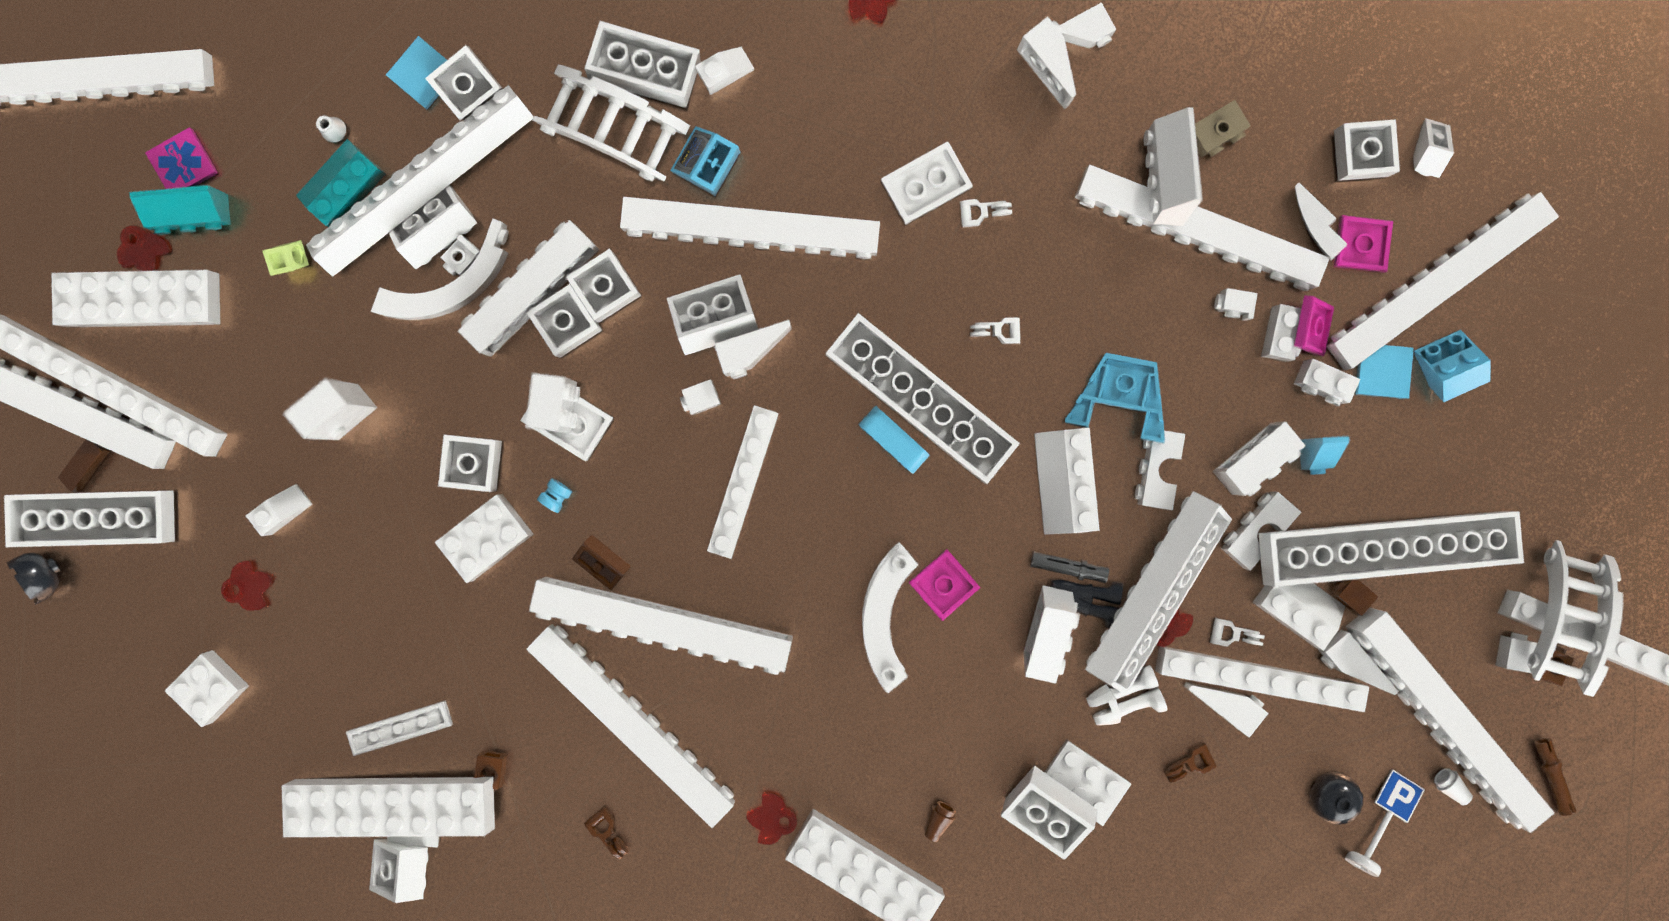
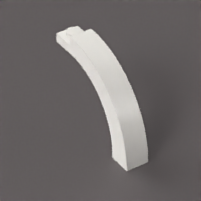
[371,219,509,320]

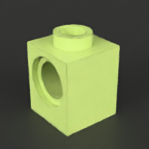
[262,240,309,276]

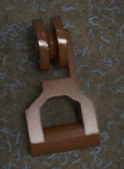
[1164,743,1217,783]
[584,807,629,859]

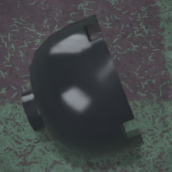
[6,552,60,605]
[1309,771,1364,825]

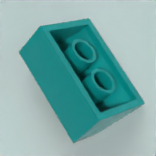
[296,139,386,227]
[129,185,231,235]

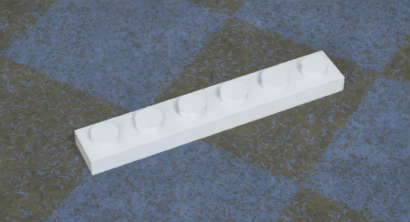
[707,405,779,559]

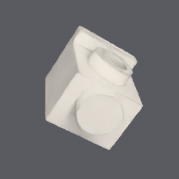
[441,234,480,276]
[1214,288,1257,321]

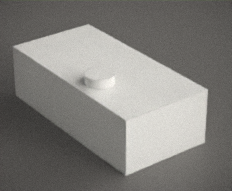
[585,21,701,108]
[284,379,378,440]

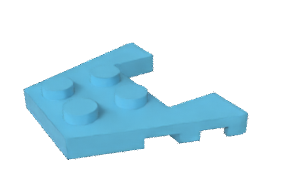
[1065,353,1165,444]

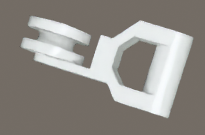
[960,199,1012,227]
[970,318,1020,344]
[1210,618,1265,647]

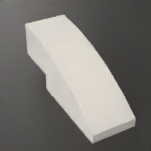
[1295,183,1347,261]

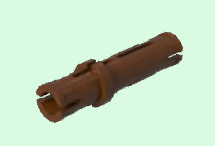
[1534,738,1576,816]

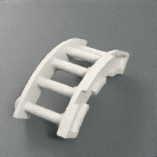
[533,64,690,182]
[1527,540,1623,697]
[862,542,918,693]

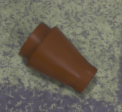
[924,801,956,842]

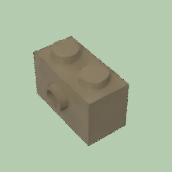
[1195,100,1251,157]

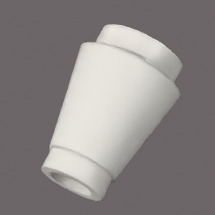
[316,116,346,143]
[1434,768,1473,805]

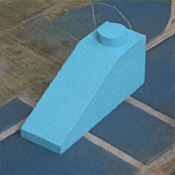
[1300,436,1349,475]

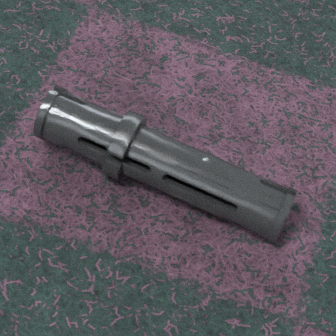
[1030,551,1109,584]

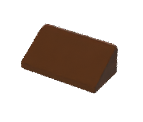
[58,439,110,493]
[572,535,630,591]

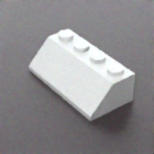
[1144,107,1202,226]
[1034,428,1100,534]

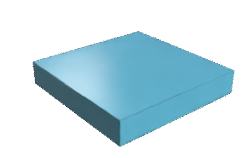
[386,36,447,109]
[1355,345,1414,399]

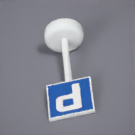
[1345,769,1425,877]

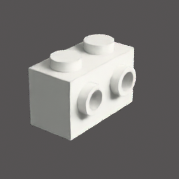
[1261,304,1301,362]
[1294,359,1360,406]

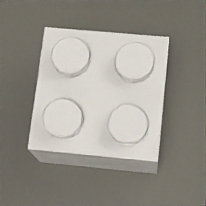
[425,46,502,120]
[1334,120,1400,181]
[566,249,641,323]
[526,284,602,358]
[438,435,502,492]
[165,650,249,727]

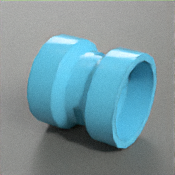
[537,478,573,513]

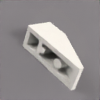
[1318,630,1399,695]
[1183,682,1269,737]

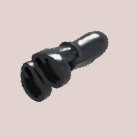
[1049,579,1123,629]

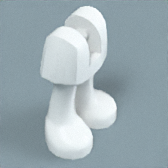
[1086,665,1168,725]

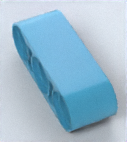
[858,406,930,474]

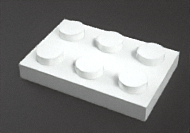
[881,142,973,225]
[520,397,614,461]
[1045,739,1131,826]

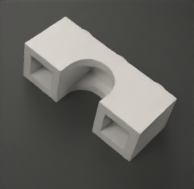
[1135,431,1185,510]
[1221,492,1301,570]

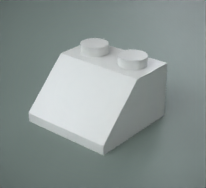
[369,838,428,903]

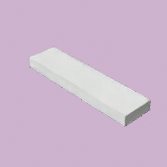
[346,700,453,756]

